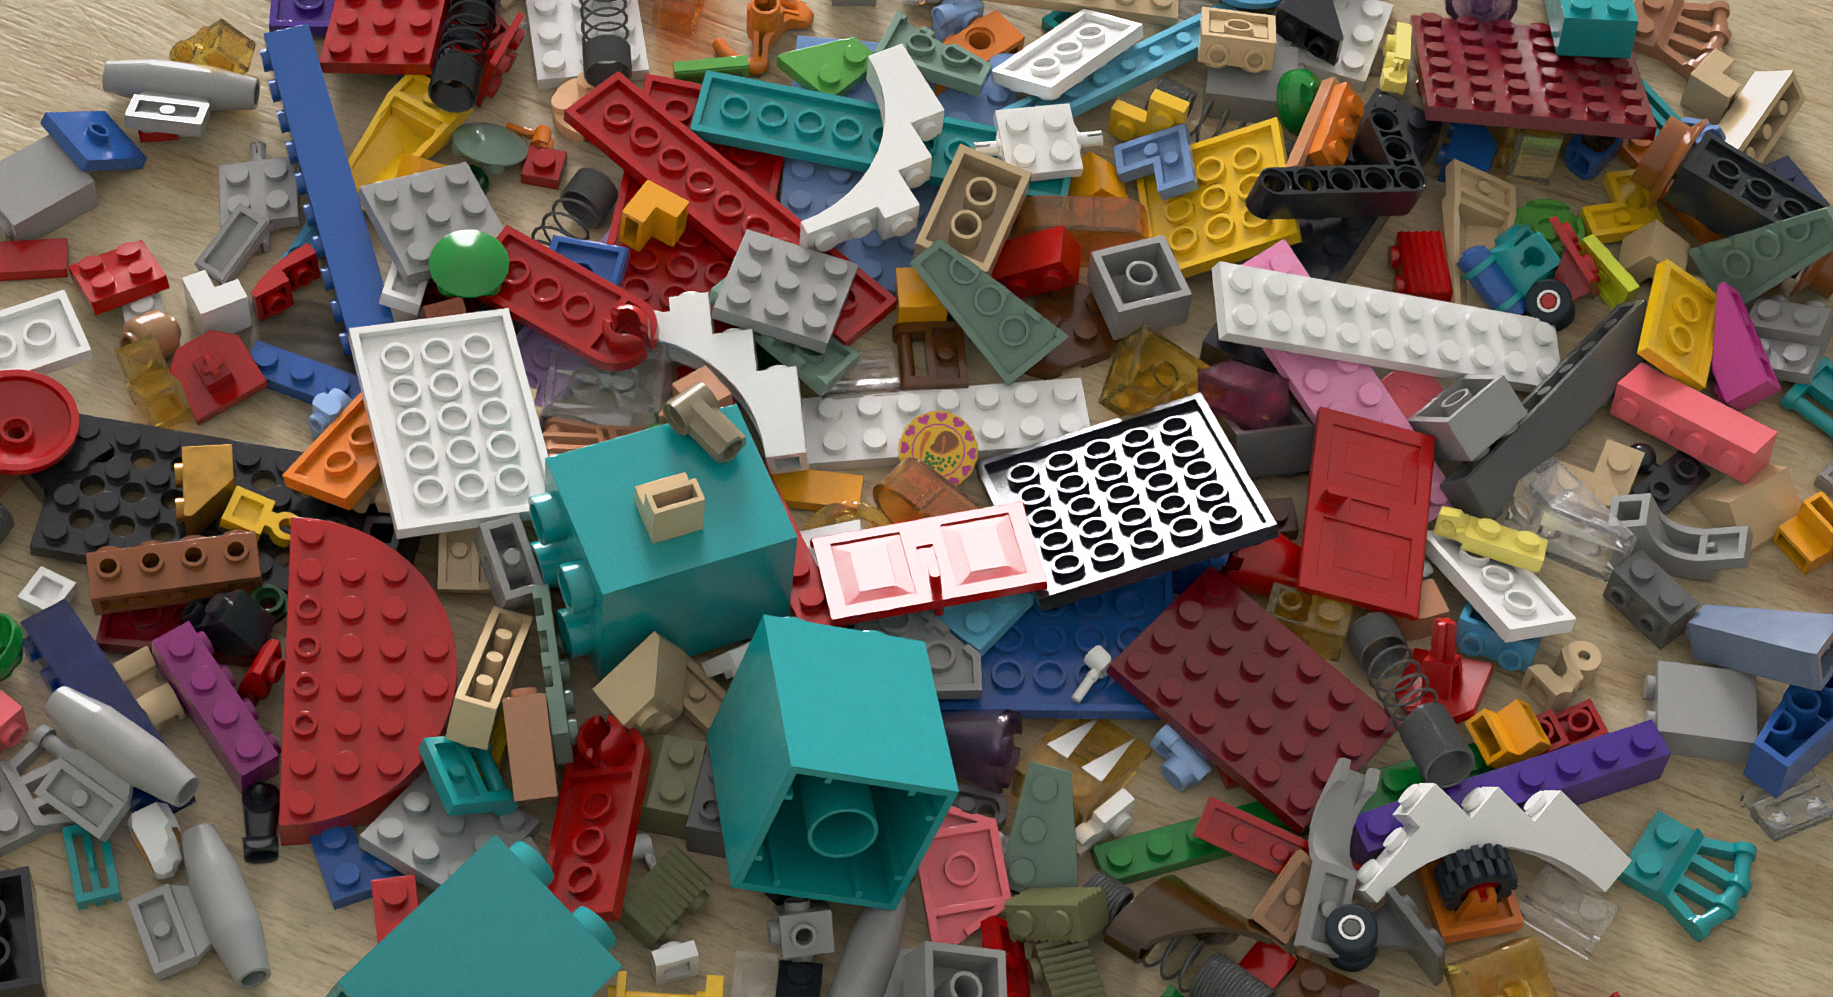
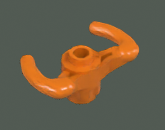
[712,0,814,75]

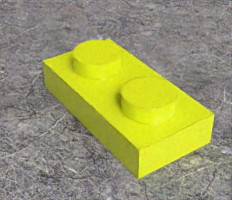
[1579,234,1640,310]

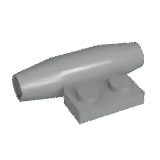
[102,59,260,137]
[34,686,199,843]
[127,824,271,989]
[828,896,914,997]

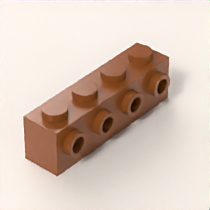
[86,529,263,615]

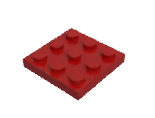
[319,0,450,75]

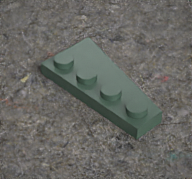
[909,238,1070,386]

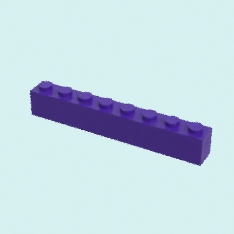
[1350,719,1671,866]

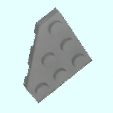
[854,610,982,699]

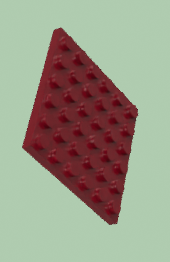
[1410,13,1657,141]

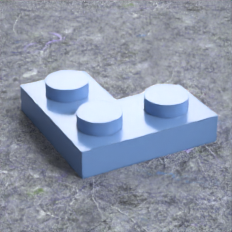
[1113,123,1199,200]

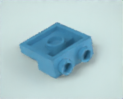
[1456,601,1542,672]

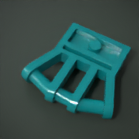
[1617,810,1757,942]

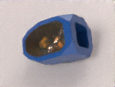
[1563,134,1623,180]

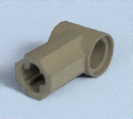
[663,382,746,464]

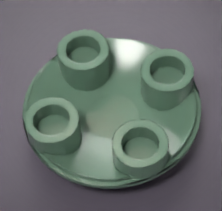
[451,122,528,175]

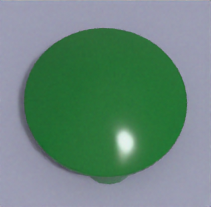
[429,230,509,298]

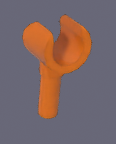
[505,122,554,149]

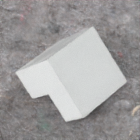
[182,270,252,335]

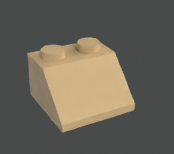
[592,631,687,736]

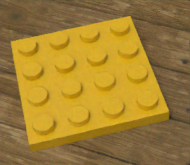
[1136,117,1302,278]

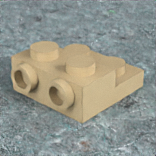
[1198,7,1276,73]

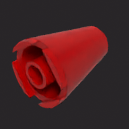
[1221,532,1326,604]

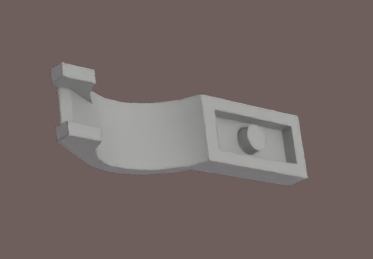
[1294,758,1381,958]

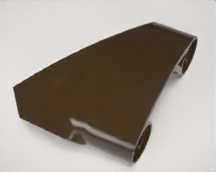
[1104,875,1273,964]

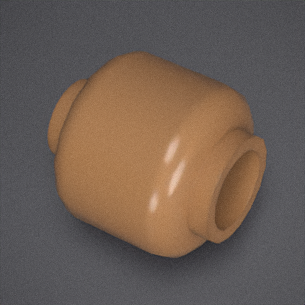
[119,309,181,367]

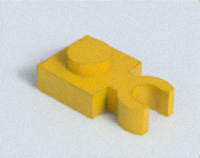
[219,486,298,547]

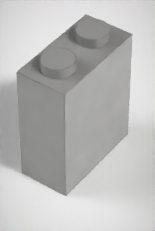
[1201,45,1305,127]
[0,134,99,241]
[1642,660,1757,764]

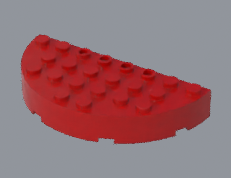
[279,517,457,846]

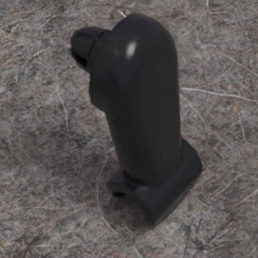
[241,780,280,864]

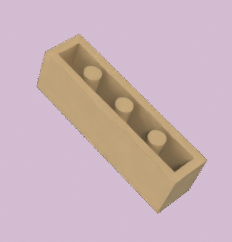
[1718,70,1806,163]
[445,606,534,751]

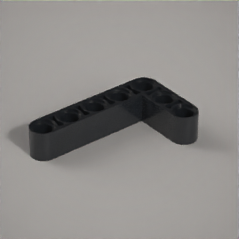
[1245,106,1427,220]

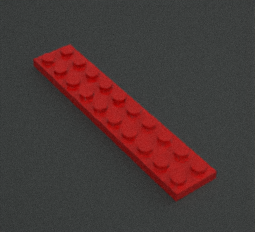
[563,71,898,347]

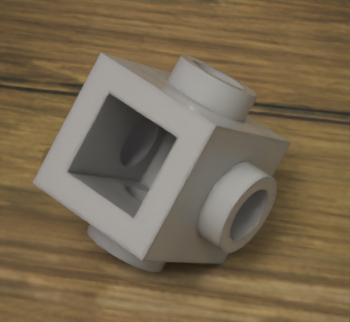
[767,897,835,963]

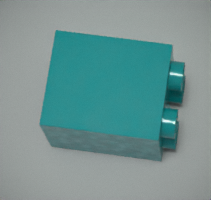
[528,404,798,682]
[707,614,959,910]
[325,834,623,997]

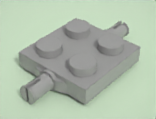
[219,141,301,253]

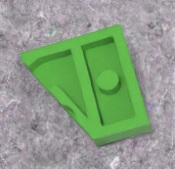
[776,37,874,97]

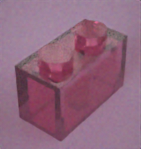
[1198,359,1289,429]

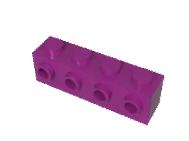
[151,621,282,795]

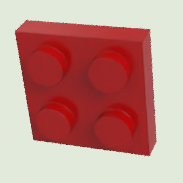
[68,240,170,316]

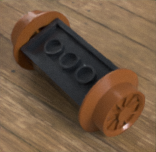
[1630,115,1833,300]

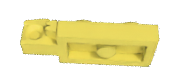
[1379,22,1412,95]
[1433,506,1548,573]

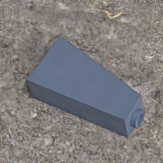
[1686,604,1833,691]

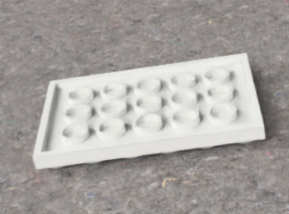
[348,308,548,539]

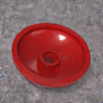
[0,369,79,475]

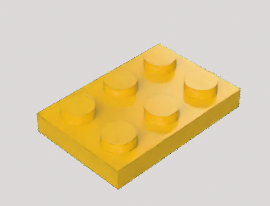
[1637,258,1717,392]

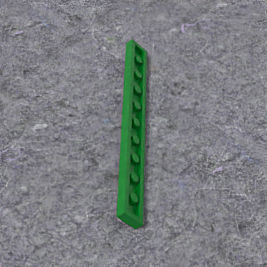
[1091,742,1496,885]

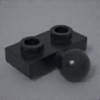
[1629,443,1711,516]

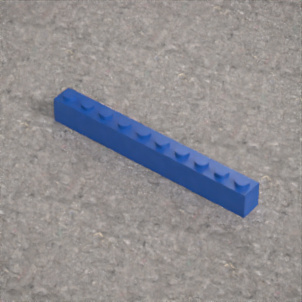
[259,24,395,369]

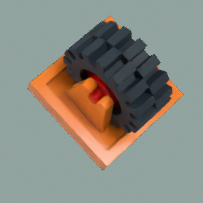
[1415,843,1524,944]

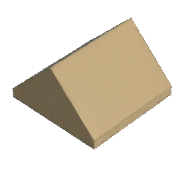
[1692,464,1801,552]

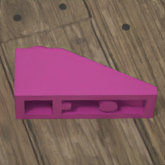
[1712,282,1782,411]

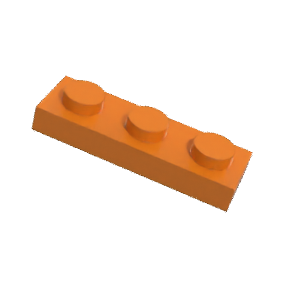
[1308,82,1365,166]

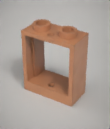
[502,687,560,807]

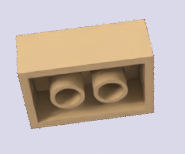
[913,144,1032,276]

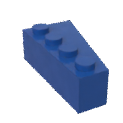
[1743,675,1833,799]

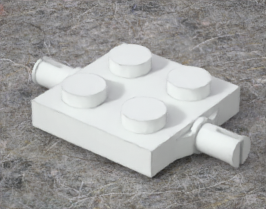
[973,103,1103,181]

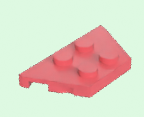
[917,806,1011,945]

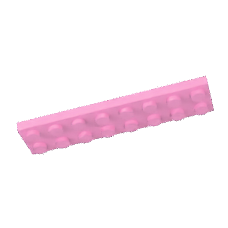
[1242,239,1453,524]

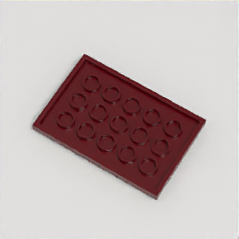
[1106,565,1402,836]

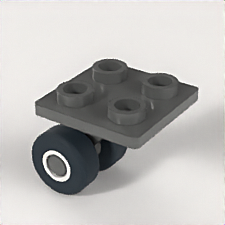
[1325,887,1447,986]

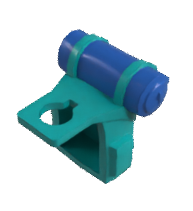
[1456,224,1561,316]

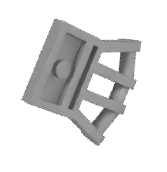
[0,724,78,857]

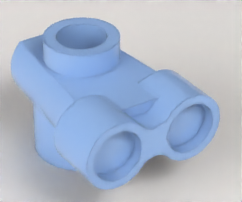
[929,0,984,42]
[308,388,352,439]
[1149,724,1212,792]

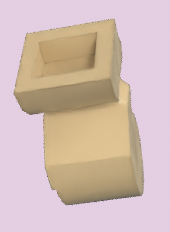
[1520,641,1602,712]
[113,646,185,735]

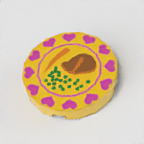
[898,411,978,490]

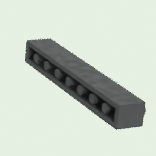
[1440,299,1648,520]

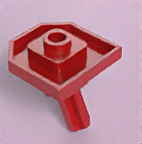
[168,330,269,426]
[1395,617,1494,724]

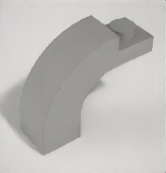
[1607,493,1753,580]

